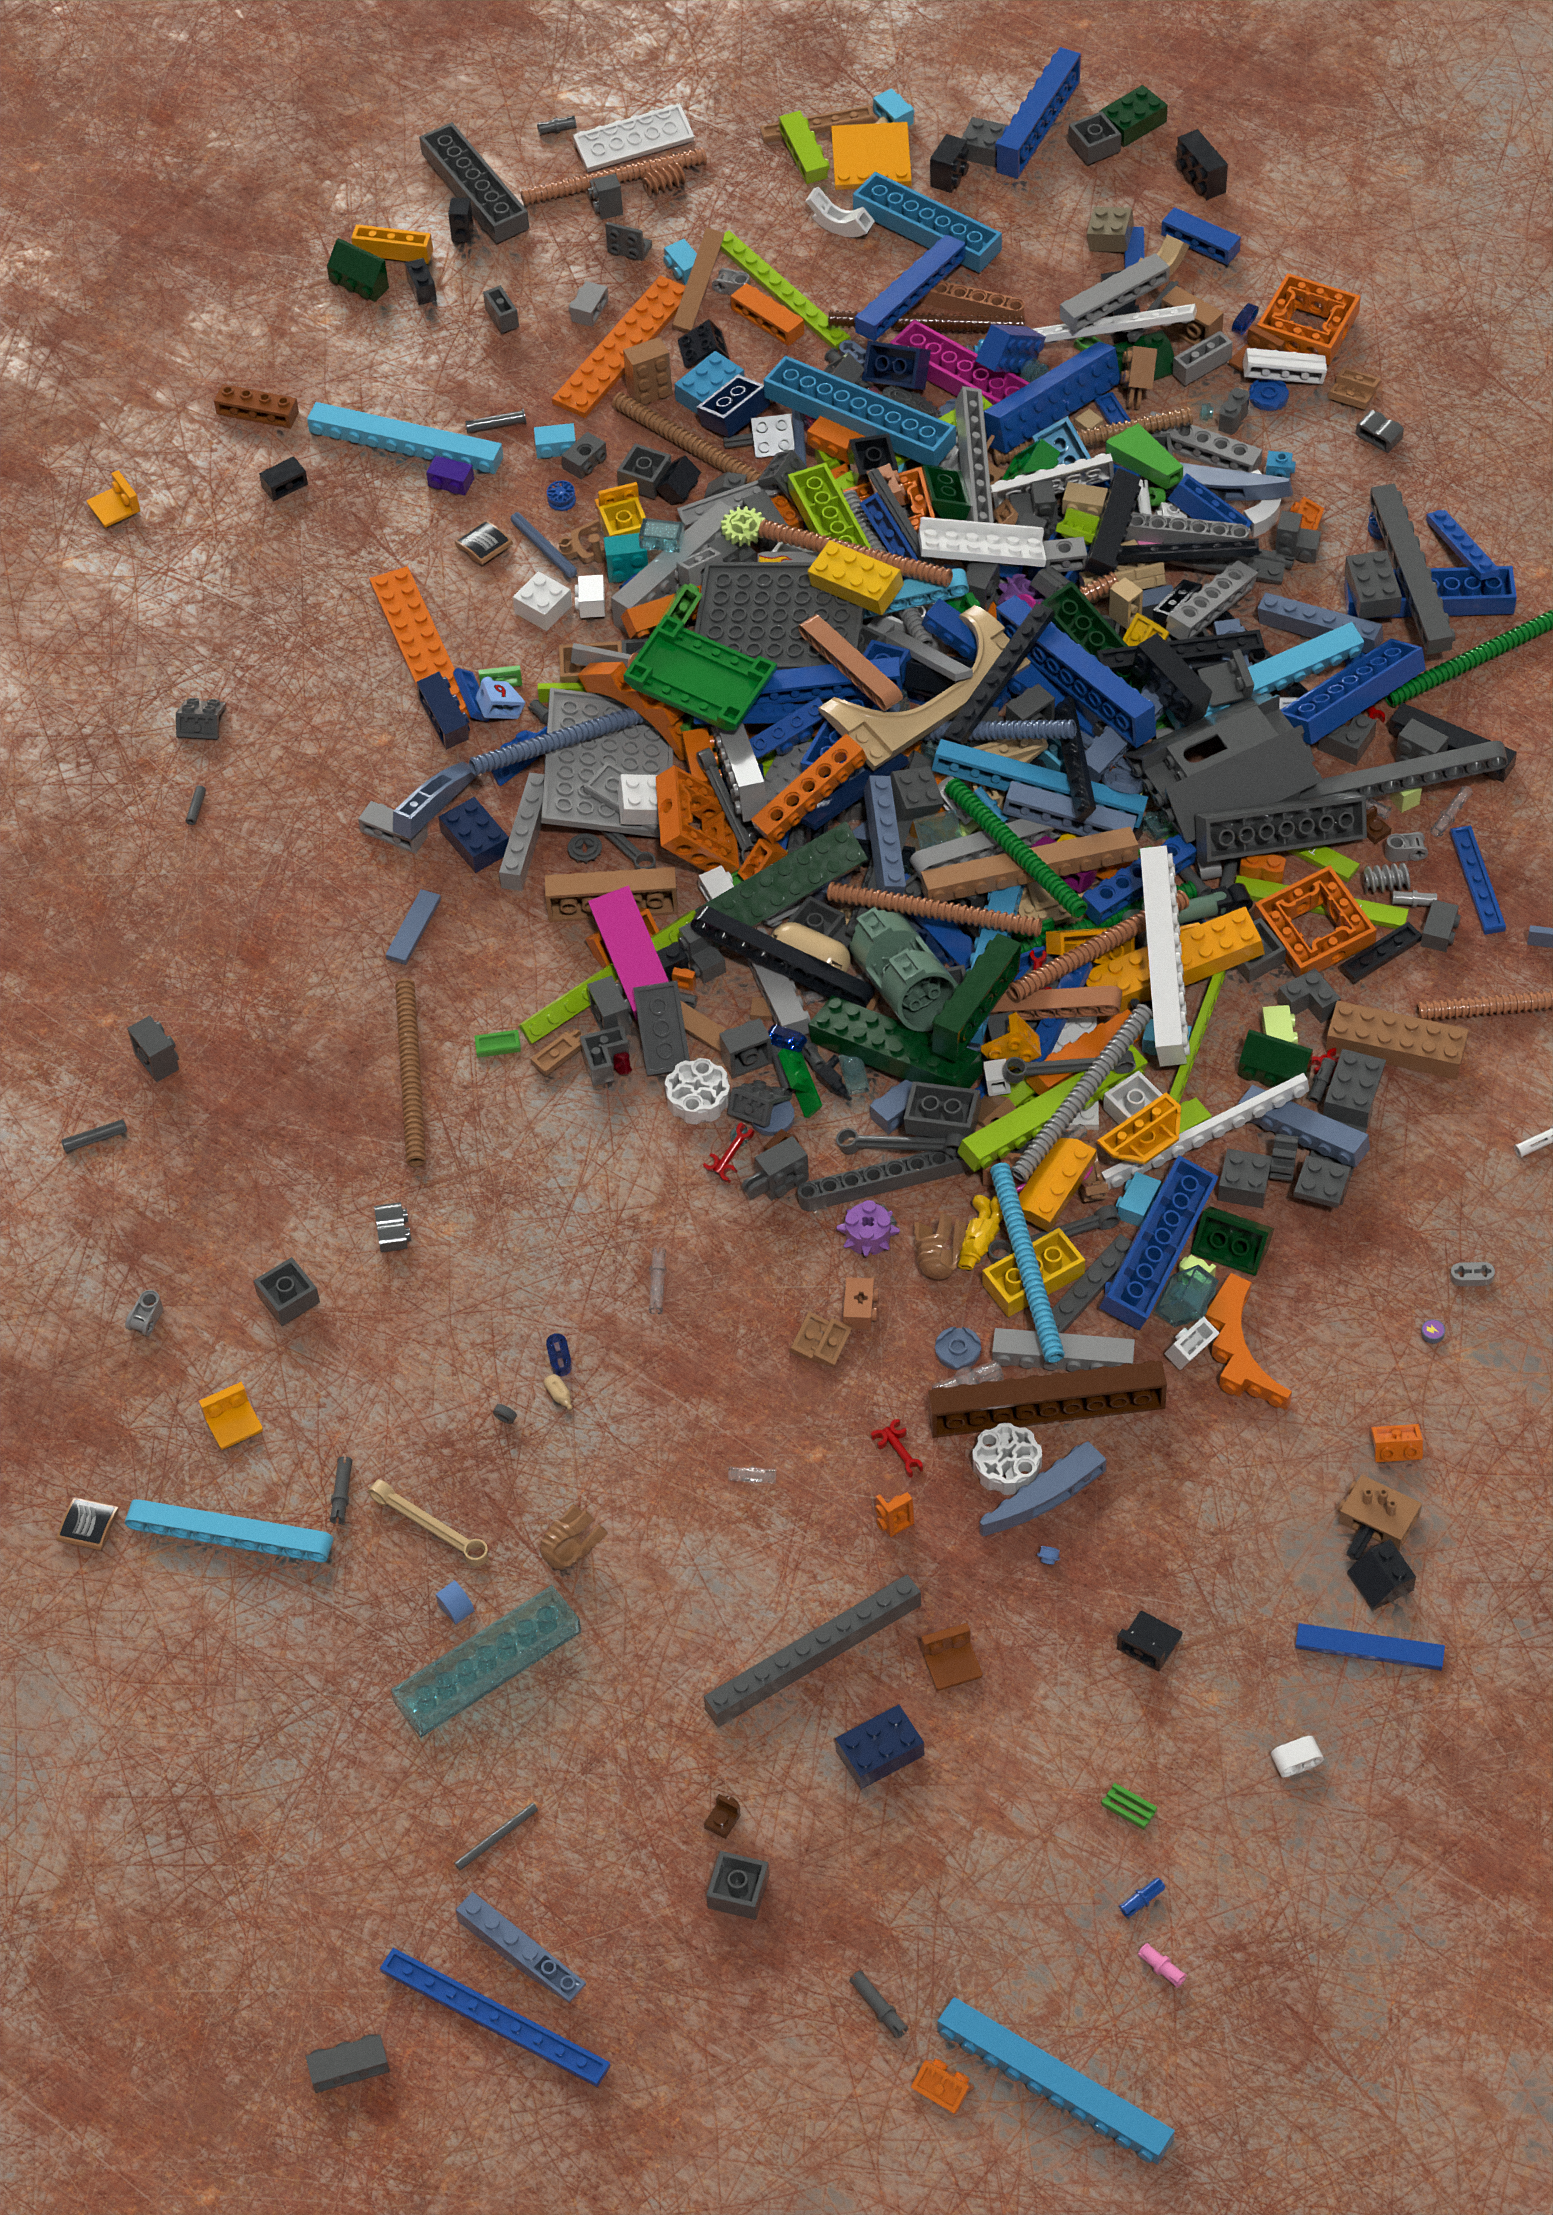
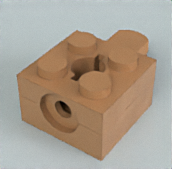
[1120,346,1157,409]

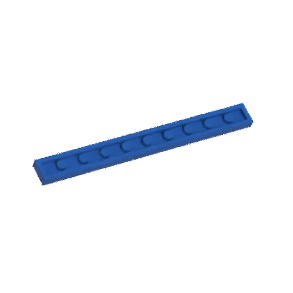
[380,1948,611,2088]

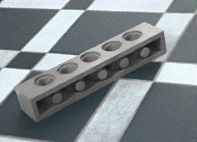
[1148,411,1263,473]
[1166,560,1258,640]

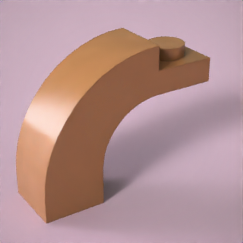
[1079,1139,1109,1202]

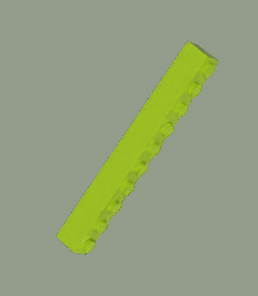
[957,1045,1148,1172]

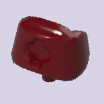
[613,1052,632,1075]

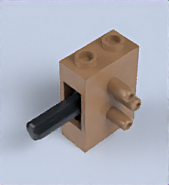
[1337,1475,1422,1560]

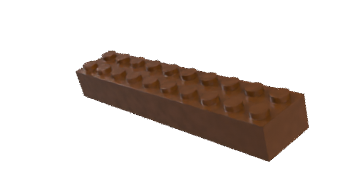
[928,1360,1167,1438]

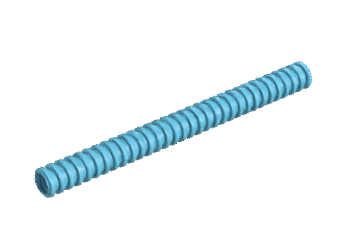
[990,1163,1065,1363]

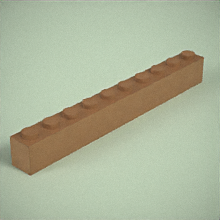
[921,827,1139,902]

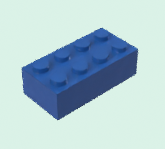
[975,324,1046,373]

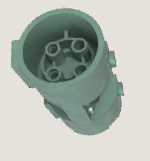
[850,907,958,1032]

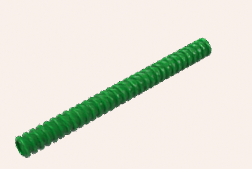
[1385,610,1553,707]
[945,778,1088,918]
[1019,881,1197,954]

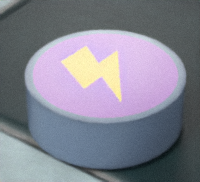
[1421,1319,1445,1343]

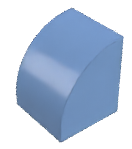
[436,1580,475,1625]

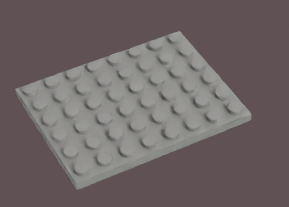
[541,688,673,838]

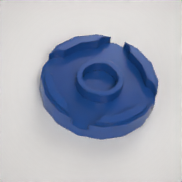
[1249,379,1289,411]

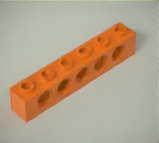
[751,733,867,844]

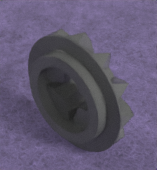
[568,833,602,864]

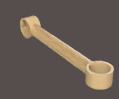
[368,1479,488,1567]

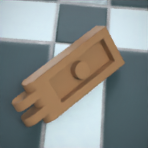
[530,1029,584,1077]

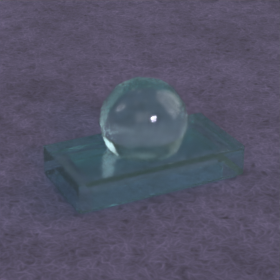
[838,1055,870,1095]

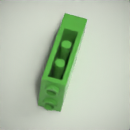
[1105,423,1183,490]
[652,583,703,633]

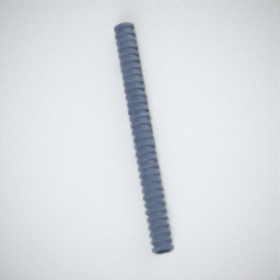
[469,707,647,776]
[920,720,1076,741]

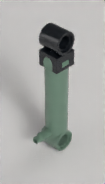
[1122,883,1253,939]

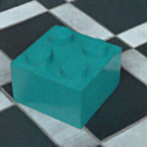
[603,532,648,583]

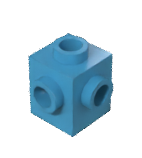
[1266,451,1296,478]

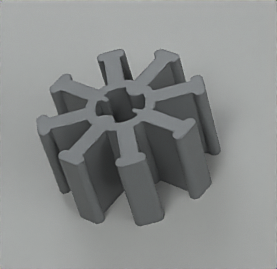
[1270,1134,1299,1182]

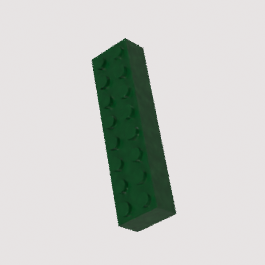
[1040,582,1169,729]
[695,821,869,949]
[808,995,984,1089]

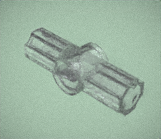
[932,1360,1004,1390]

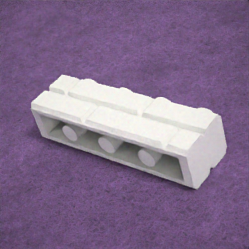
[1243,348,1327,385]

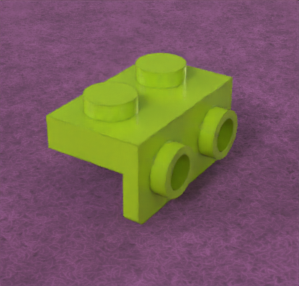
[1056,507,1100,545]

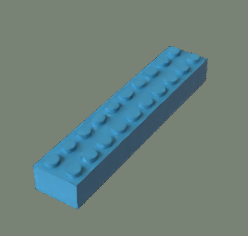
[763,355,956,466]

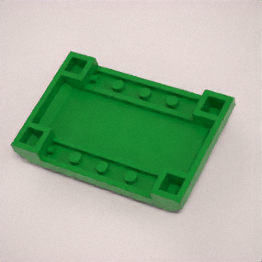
[623,614,777,731]

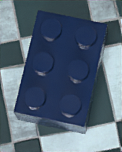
[862,340,931,390]
[697,374,771,438]
[417,671,470,750]
[438,797,509,873]
[835,1704,925,1790]

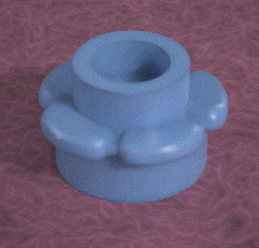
[1037,1546,1060,1564]

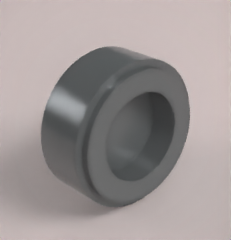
[493,1404,517,1424]

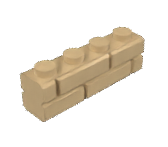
[1079,561,1166,603]

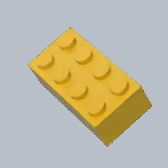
[807,540,904,616]
[982,1227,1085,1317]

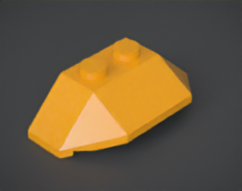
[1097,1092,1181,1165]

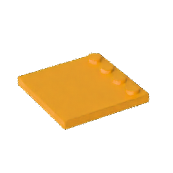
[831,122,912,190]

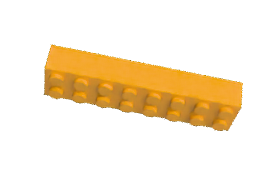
[1085,906,1265,1020]

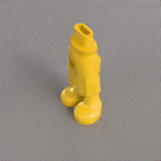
[957,1195,1004,1270]

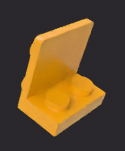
[87,470,141,528]
[595,482,640,514]
[980,1012,1041,1071]
[199,1382,263,1450]

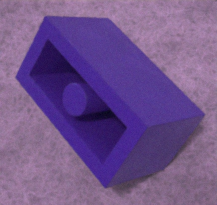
[426,456,474,496]

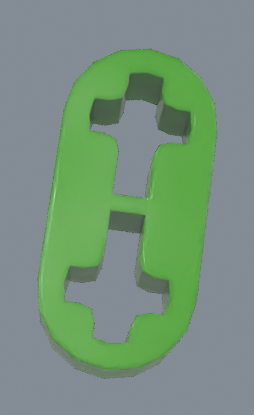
[1136,487,1166,507]

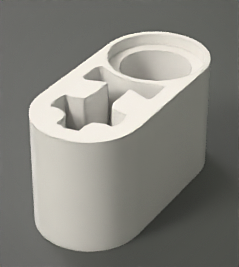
[1271,1736,1324,1777]

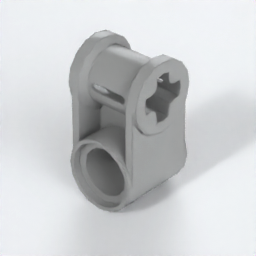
[712,268,750,295]
[1384,832,1428,862]
[125,1290,163,1336]

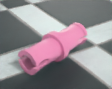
[1138,1943,1187,1988]

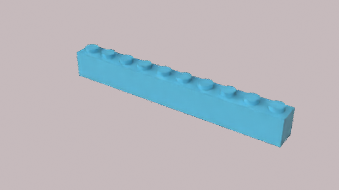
[307,402,503,474]
[1165,622,1364,730]

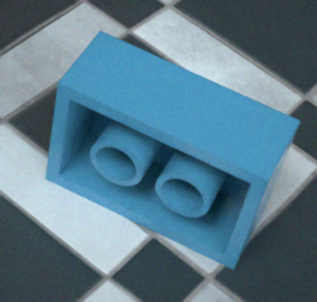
[674,351,745,415]
[1032,416,1091,493]

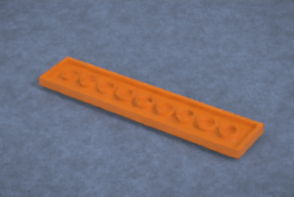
[552,275,686,418]
[369,566,471,719]

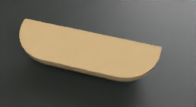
[771,922,850,972]

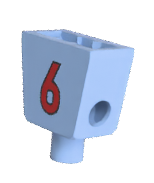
[476,677,526,719]

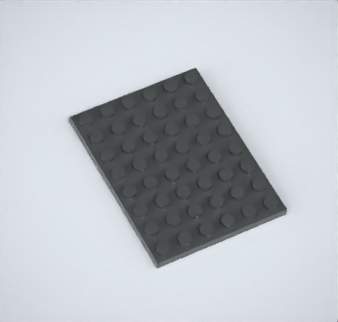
[695,562,865,670]

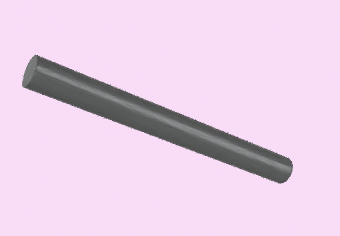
[454,1803,538,1871]

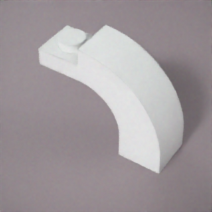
[805,187,875,237]
[1244,470,1281,538]

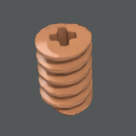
[643,162,686,197]

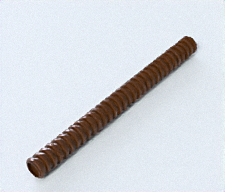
[828,310,1025,332]

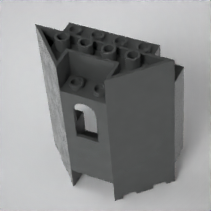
[1123,693,1323,843]

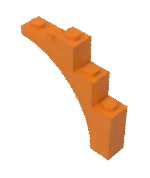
[578,662,686,760]
[1205,1273,1292,1410]

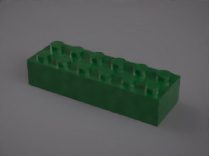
[931,933,1022,1062]

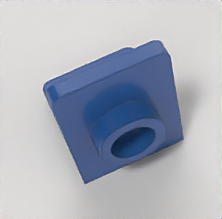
[1000,565,1024,580]

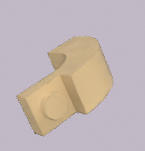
[1139,234,1190,277]

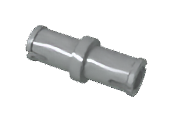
[1391,890,1437,908]

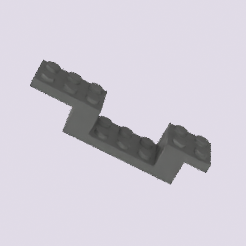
[1294,1049,1386,1208]

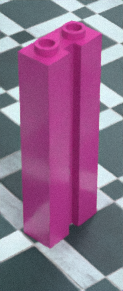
[588,885,668,1020]

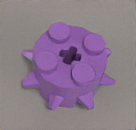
[998,574,1046,605]
[837,1200,900,1257]

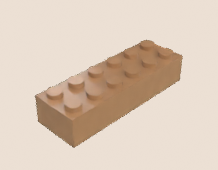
[545,867,678,922]
[1325,1000,1469,1080]

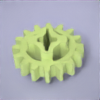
[721,506,765,546]

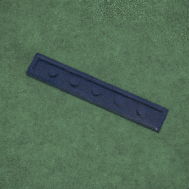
[801,753,909,830]

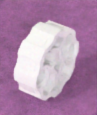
[665,1058,731,1124]
[973,1423,1042,1495]

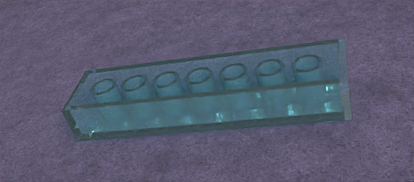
[391,1585,581,1738]

